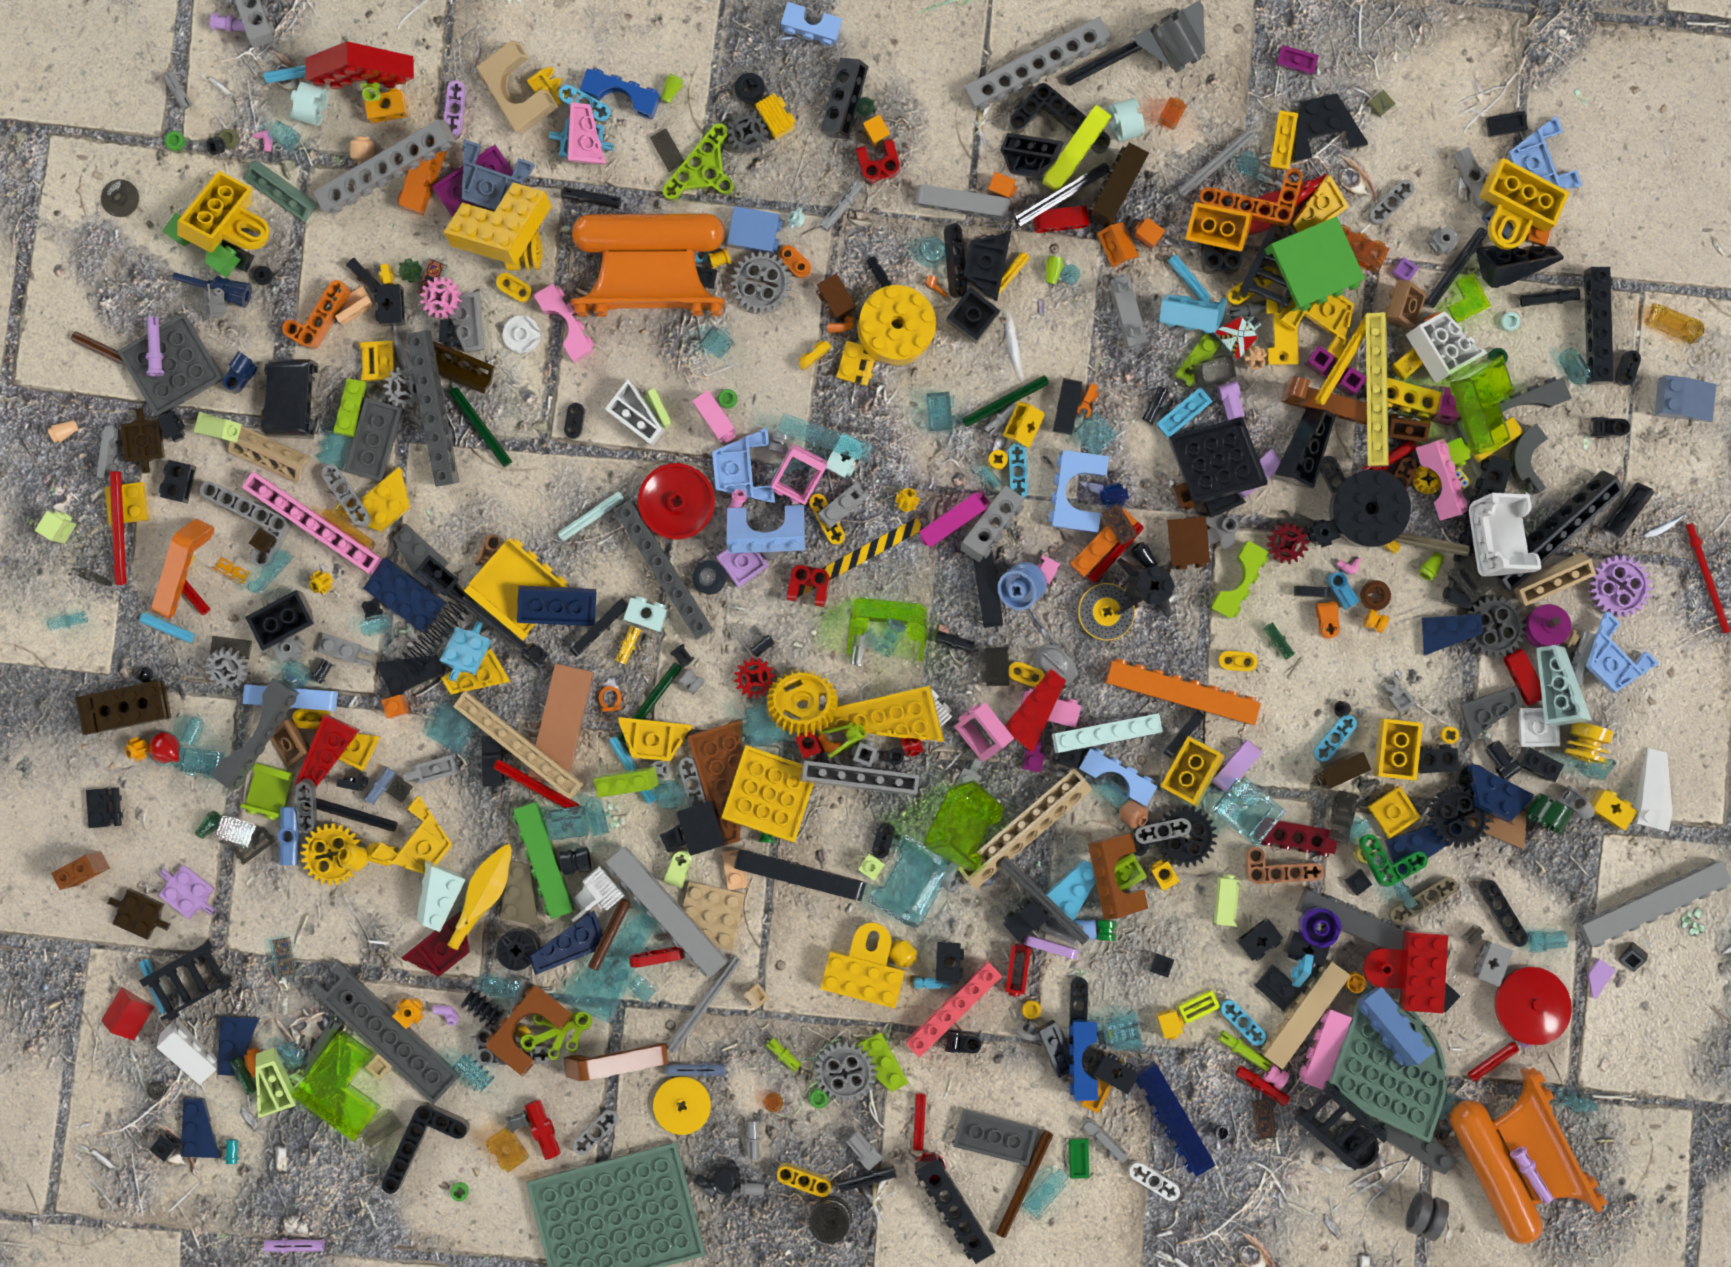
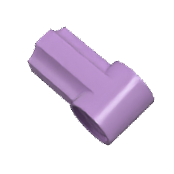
[1217,380,1245,421]

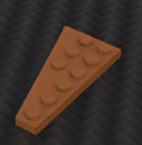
[687,719,743,847]

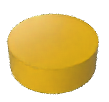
[1021,1000,1041,1020]

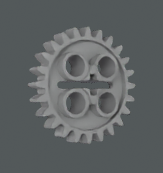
[731,251,793,314]
[814,1039,878,1103]

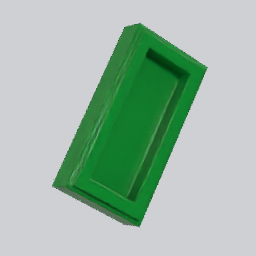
[1069,1138,1090,1179]

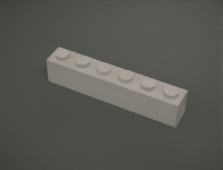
[800,761,919,796]

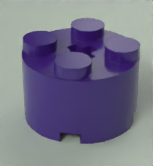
[1298,906,1341,948]

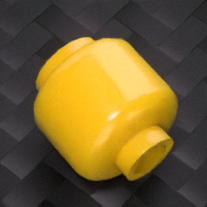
[338,844,368,871]
[889,939,917,968]

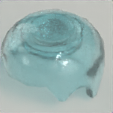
[916,236,946,267]

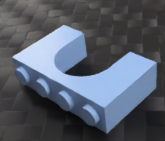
[1048,450,1109,534]
[727,505,805,553]

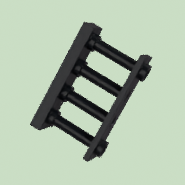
[1238,224,1292,314]
[139,940,235,1021]
[1294,1080,1388,1171]

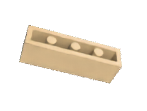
[1513,552,1596,606]

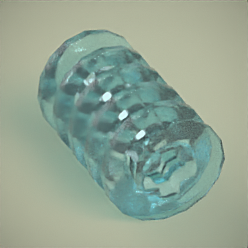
[451,1054,495,1094]

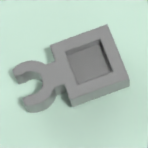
[1383,678,1416,715]

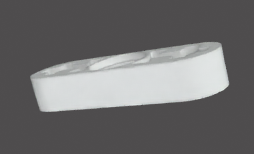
[1128,1161,1180,1201]

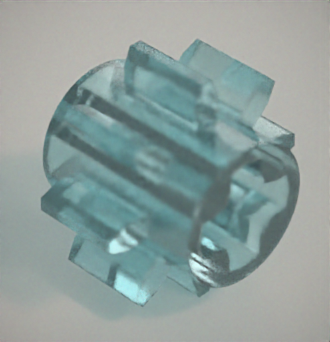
[1236,151,1260,176]

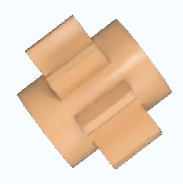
[1243,346,1268,370]

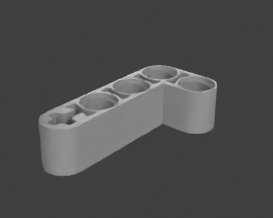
[475,1026,554,1066]

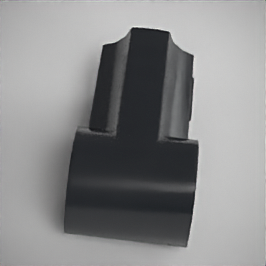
[1484,740,1522,780]

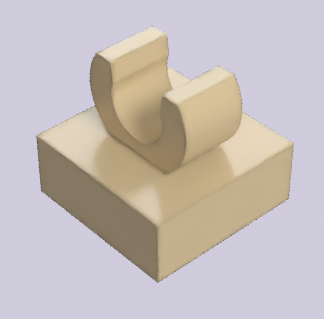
[742,983,769,1010]

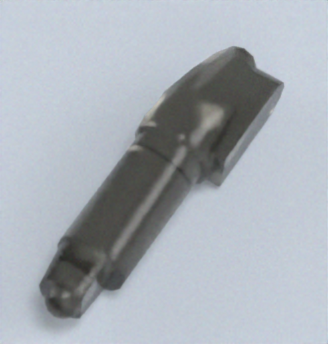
[78,568,113,586]

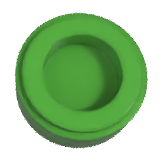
[165,131,186,151]
[718,389,738,409]
[809,1088,829,1108]

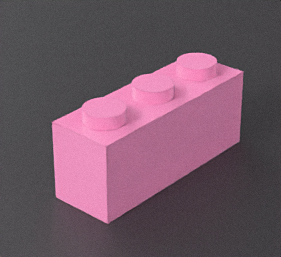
[1020,688,1081,728]

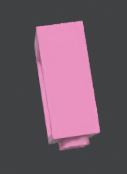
[693,390,737,443]
[771,443,827,505]
[954,702,1014,762]

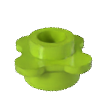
[361,82,381,101]

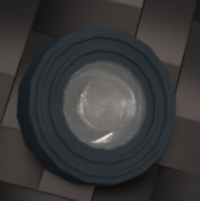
[693,560,726,595]

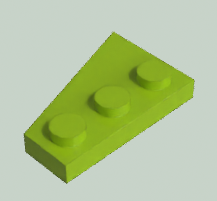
[856,1031,909,1092]

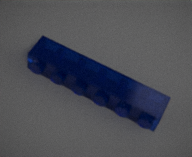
[1136,1061,1216,1177]

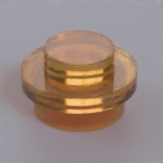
[764,1092,783,1112]

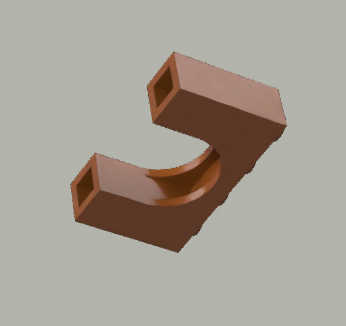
[1088,833,1148,920]
[485,985,574,1077]

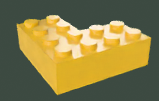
[443,183,552,265]

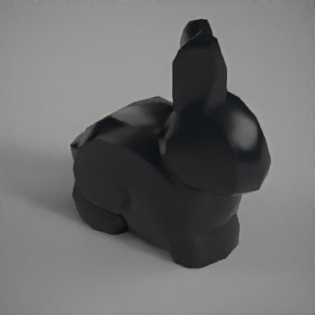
[694,1159,740,1198]

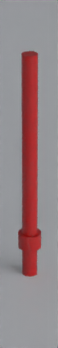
[1685,523,1731,634]

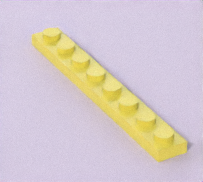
[1366,312,1389,467]

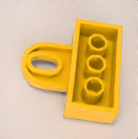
[1479,158,1570,250]
[177,170,270,253]
[820,922,905,1009]

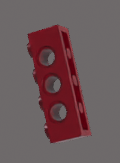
[1256,817,1339,857]

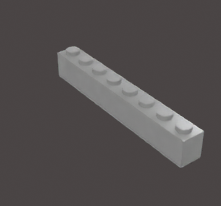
[606,846,729,978]
[1576,860,1731,948]

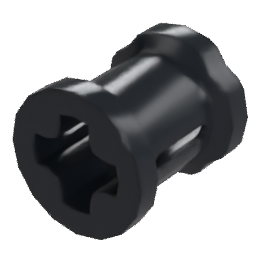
[670,643,695,669]

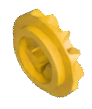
[1412,466,1442,494]

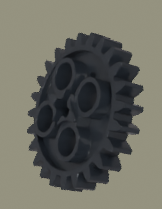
[1426,786,1491,849]
[1154,805,1218,868]

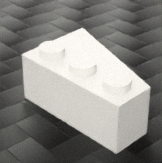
[156,1018,218,1085]

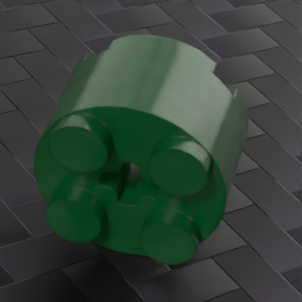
[1526,793,1574,835]

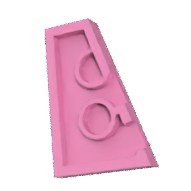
[567,103,606,165]

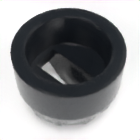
[136,667,153,682]
[1334,701,1351,717]
[1213,1125,1230,1141]

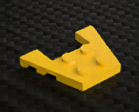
[1279,295,1354,361]
[370,795,453,874]

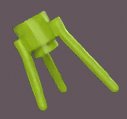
[818,722,866,758]

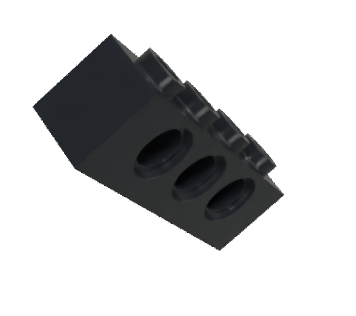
[820,57,869,139]

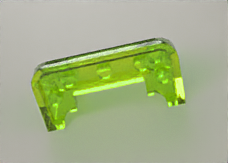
[923,780,1005,871]

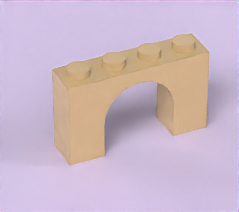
[477,41,558,133]

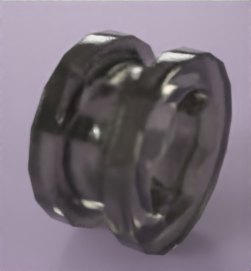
[147,1081,167,1099]

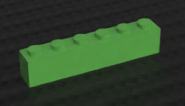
[512,801,575,919]

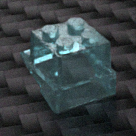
[1213,776,1286,847]

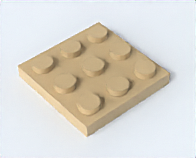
[683,881,745,951]

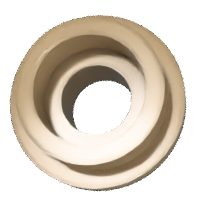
[1563,629,1579,648]

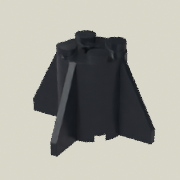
[1115,558,1175,617]

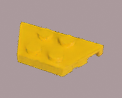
[343,467,411,532]
[618,717,692,761]

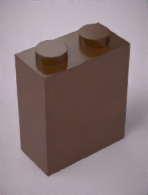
[1167,516,1210,570]

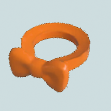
[599,686,622,712]

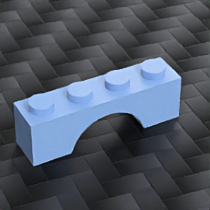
[1078,747,1158,806]

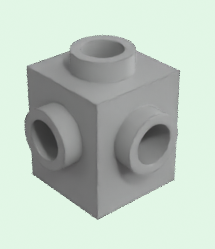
[1426,225,1459,256]
[272,635,305,663]
[850,739,879,768]

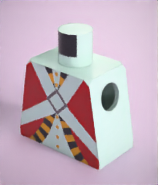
[1212,316,1261,363]

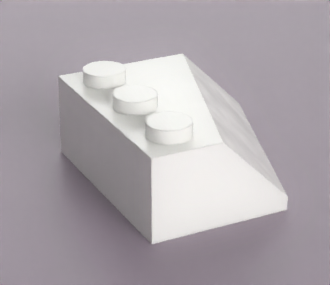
[1406,311,1487,383]

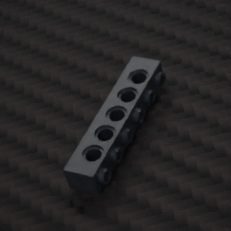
[1584,267,1614,385]
[914,1151,995,1264]

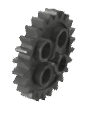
[1466,595,1527,658]

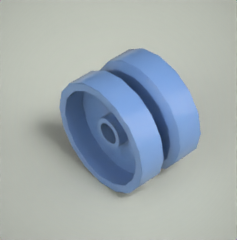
[998,562,1047,611]

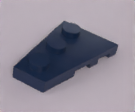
[217,1016,260,1076]

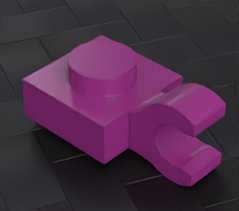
[1022,739,1045,773]

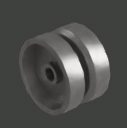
[1405,1190,1449,1242]

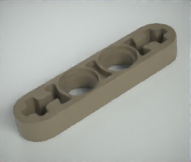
[1389,877,1458,924]

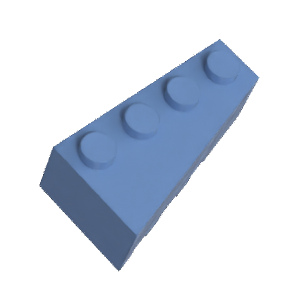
[1357,987,1435,1066]

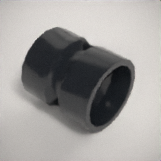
[560,846,592,875]

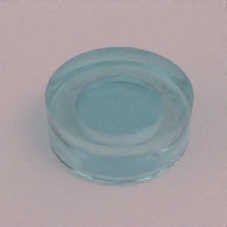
[1061,264,1080,285]

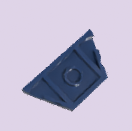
[1468,763,1534,823]

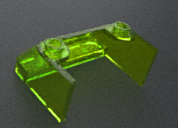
[846,598,927,662]

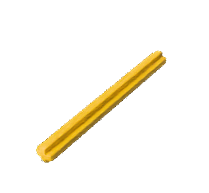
[1315,312,1370,405]

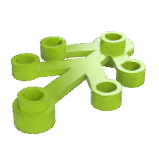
[520,1011,592,1061]

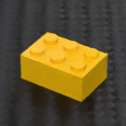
[1373,718,1423,781]
[1160,736,1225,807]

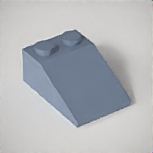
[1654,375,1716,422]

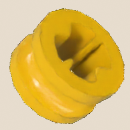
[1440,727,1459,744]

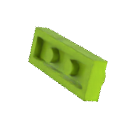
[333,378,367,438]

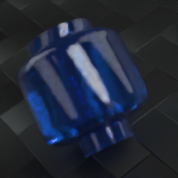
[1100,483,1129,509]

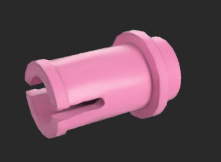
[729,489,747,508]

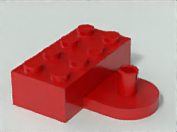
[1363,930,1449,1014]

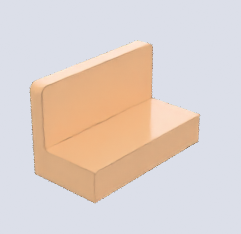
[331,286,375,326]

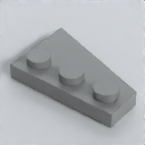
[441,292,485,352]

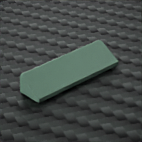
[243,161,318,222]

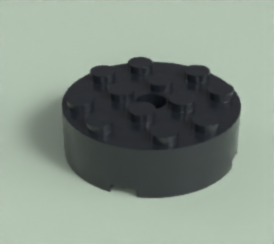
[1329,469,1411,548]

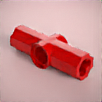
[524,1099,561,1160]

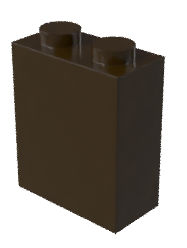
[1313,751,1372,789]

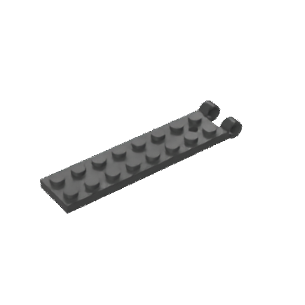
[309,959,461,1105]

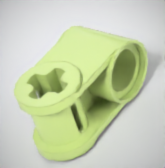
[664,850,691,888]

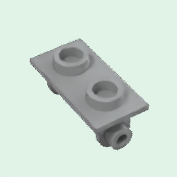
[204,284,226,322]

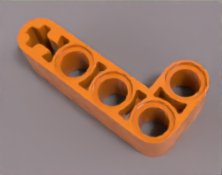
[282,280,351,349]

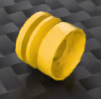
[505,229,543,271]
[1565,722,1614,764]

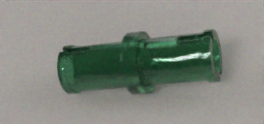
[1263,622,1295,660]
[229,1055,257,1095]

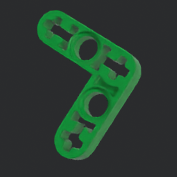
[1359,834,1428,887]

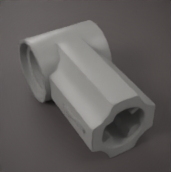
[846,1130,884,1171]

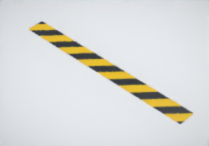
[787,517,924,597]

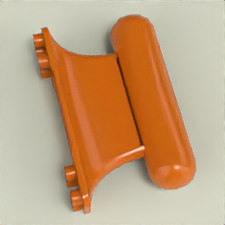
[571,213,726,317]
[1450,1067,1607,1244]

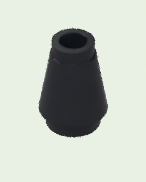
[1131,541,1158,568]

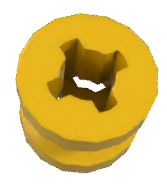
[988,450,1008,470]

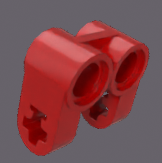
[855,138,900,184]
[787,565,830,608]

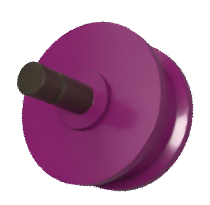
[1523,604,1571,648]

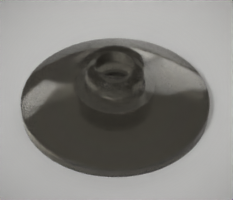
[101,179,139,217]

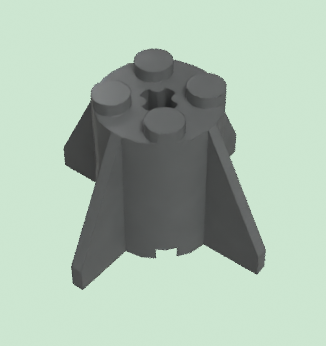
[1133,0,1206,73]

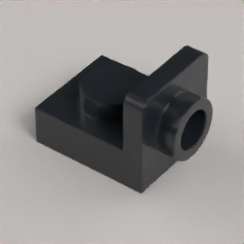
[439,319,461,349]
[336,771,368,791]

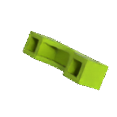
[1209,540,1269,619]

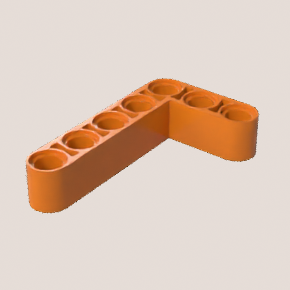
[1200,168,1303,226]
[151,518,214,619]

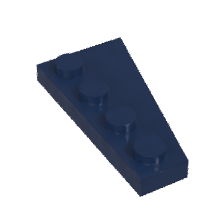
[529,910,603,975]

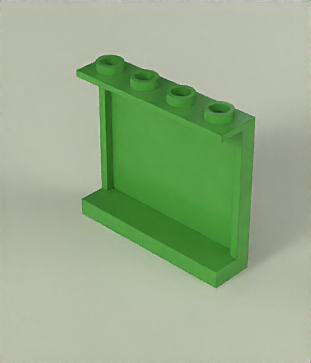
[1265,216,1365,312]

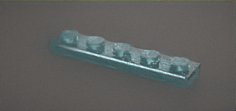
[777,413,874,463]

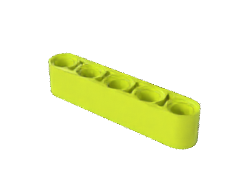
[1042,104,1112,192]

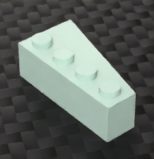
[1536,645,1592,726]

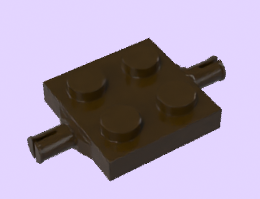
[121,408,165,474]
[107,888,171,940]

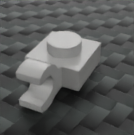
[955,758,982,793]

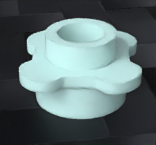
[788,207,805,229]

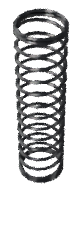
[395,592,478,676]

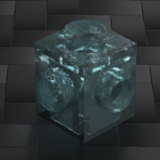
[655,780,685,809]

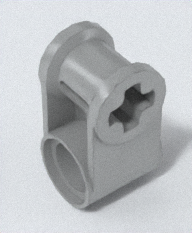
[1555,786,1595,819]

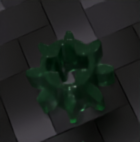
[398,258,423,283]

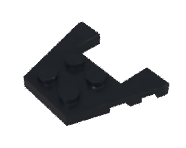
[1294,93,1368,163]

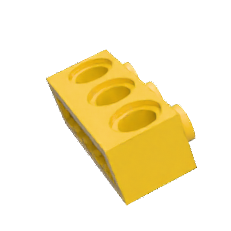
[1387,378,1442,418]

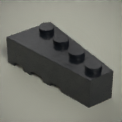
[1275,407,1336,489]

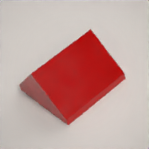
[101,987,155,1040]

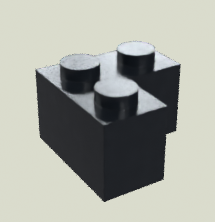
[1002,898,1049,942]

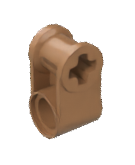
[475,534,505,566]

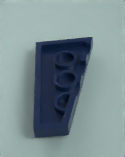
[1384,816,1460,875]

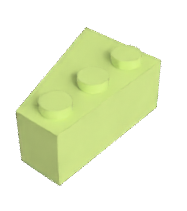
[255,1047,296,1118]

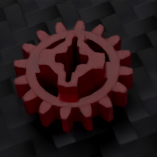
[1266,522,1309,564]

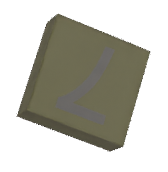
[1368,90,1396,117]

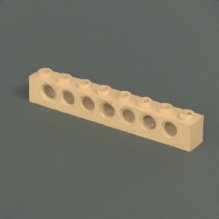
[957,768,1092,890]

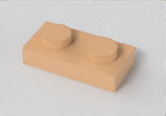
[722,849,747,890]

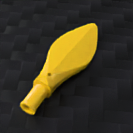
[447,844,512,950]

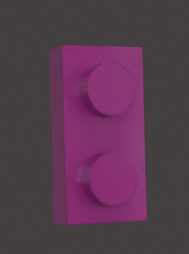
[1276,45,1319,75]

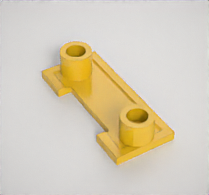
[1266,296,1299,366]

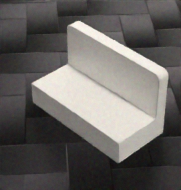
[571,883,603,923]

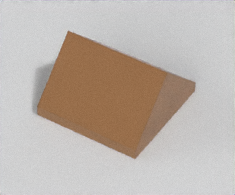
[270,719,310,767]

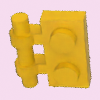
[836,341,877,386]

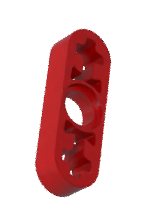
[629,946,685,968]

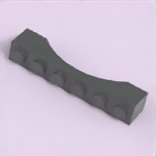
[1452,377,1572,444]
[211,678,299,789]

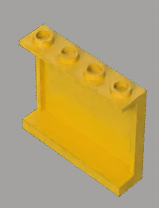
[464,537,568,640]

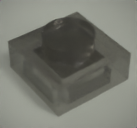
[1461,924,1485,945]

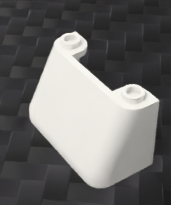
[1469,493,1541,576]

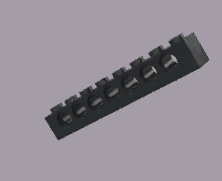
[1442,455,1513,610]
[1492,470,1624,592]

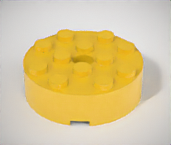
[857,285,936,366]

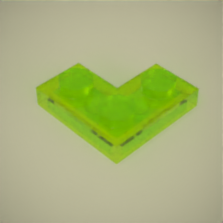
[1447,272,1491,324]

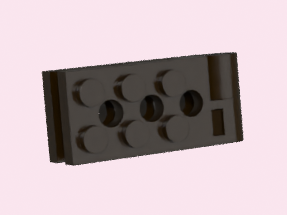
[75,680,172,736]

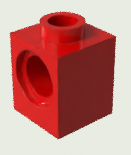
[795,732,822,759]

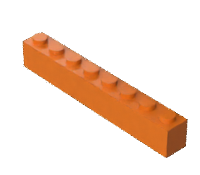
[1105,658,1261,725]

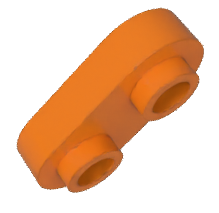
[778,245,811,279]

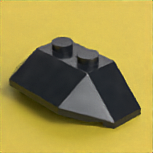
[1000,133,1064,179]

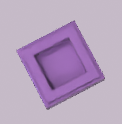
[1391,257,1419,281]

